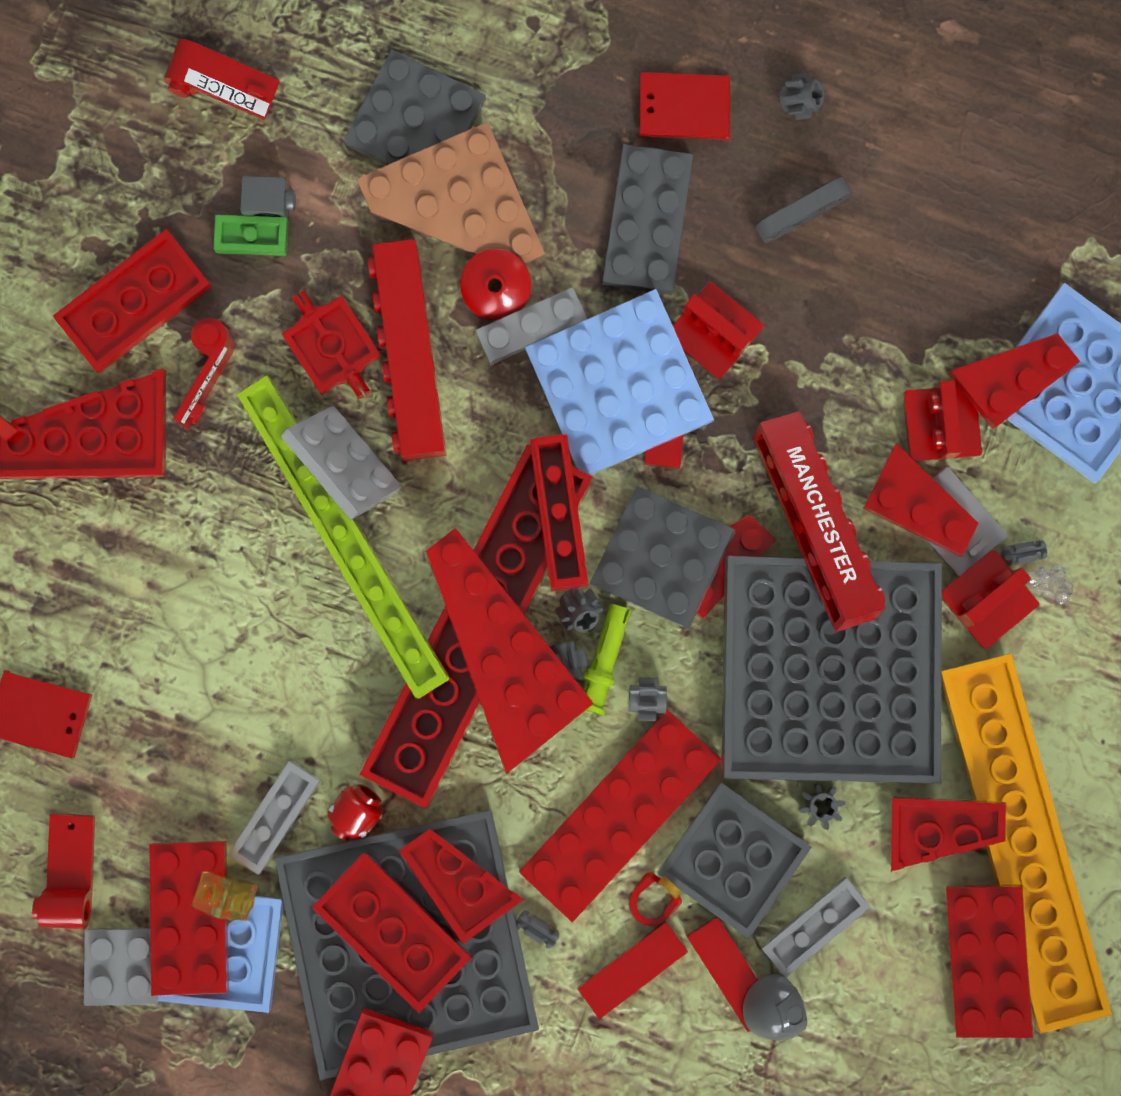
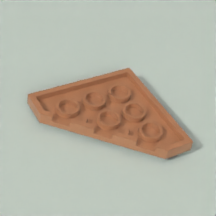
[356,122,545,264]

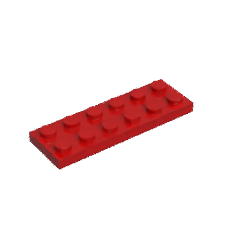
[519,710,721,923]

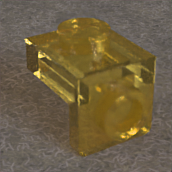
[192,871,258,921]

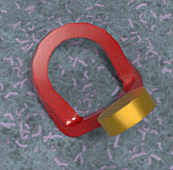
[629,872,682,926]

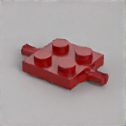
[282,291,382,400]

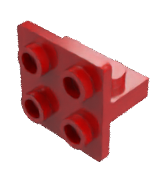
[672,282,764,379]
[903,380,982,462]
[942,550,1039,649]

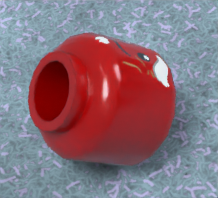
[327,784,383,841]

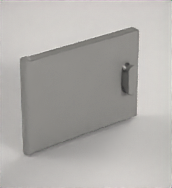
[926,465,1008,577]

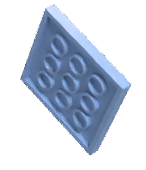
[1007,283,1121,483]
[525,289,714,475]

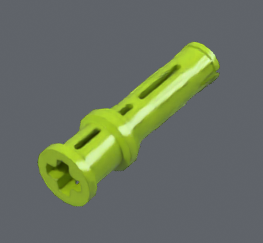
[582,604,632,716]

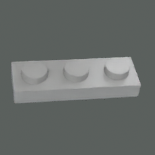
[475,287,587,365]
[228,761,321,875]
[760,877,871,978]

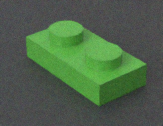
[214,215,289,256]

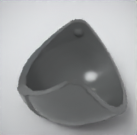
[743,973,807,1041]

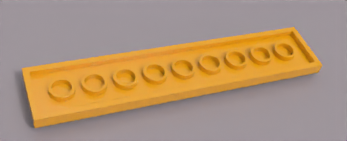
[941,653,1112,1034]

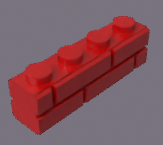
[530,434,588,591]

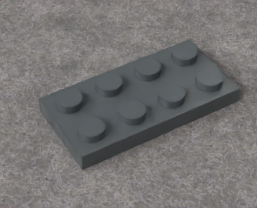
[602,144,693,295]

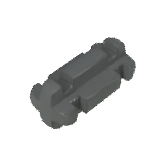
[1001,540,1047,566]
[516,910,560,949]

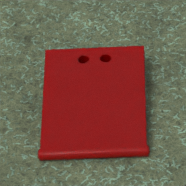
[639,72,730,140]
[0,670,92,758]

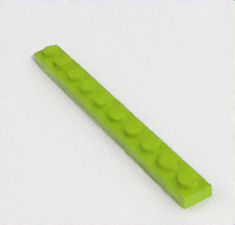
[237,375,450,699]

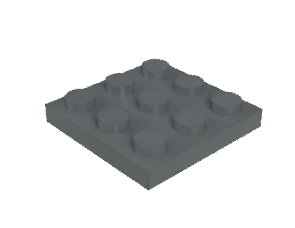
[343,49,486,165]
[590,486,736,630]
[657,782,812,939]

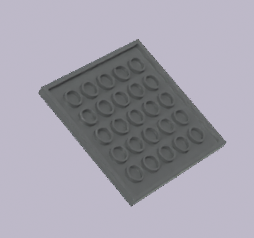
[721,556,942,783]
[275,809,539,1080]

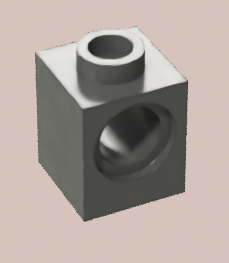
[240,176,296,221]

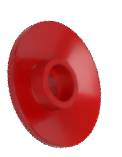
[460,248,531,320]

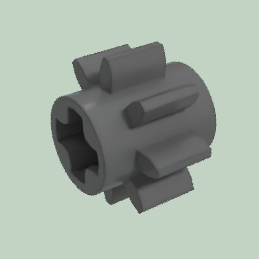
[780,73,824,120]
[555,588,603,632]
[549,641,588,679]
[629,677,667,721]
[798,783,845,830]

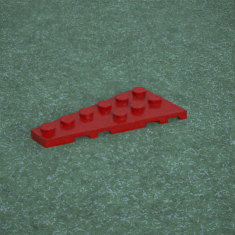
[0,368,166,479]
[425,528,594,774]

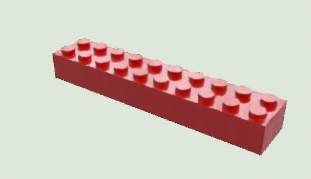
[359,444,593,808]

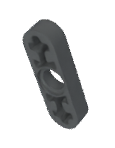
[755,177,853,244]

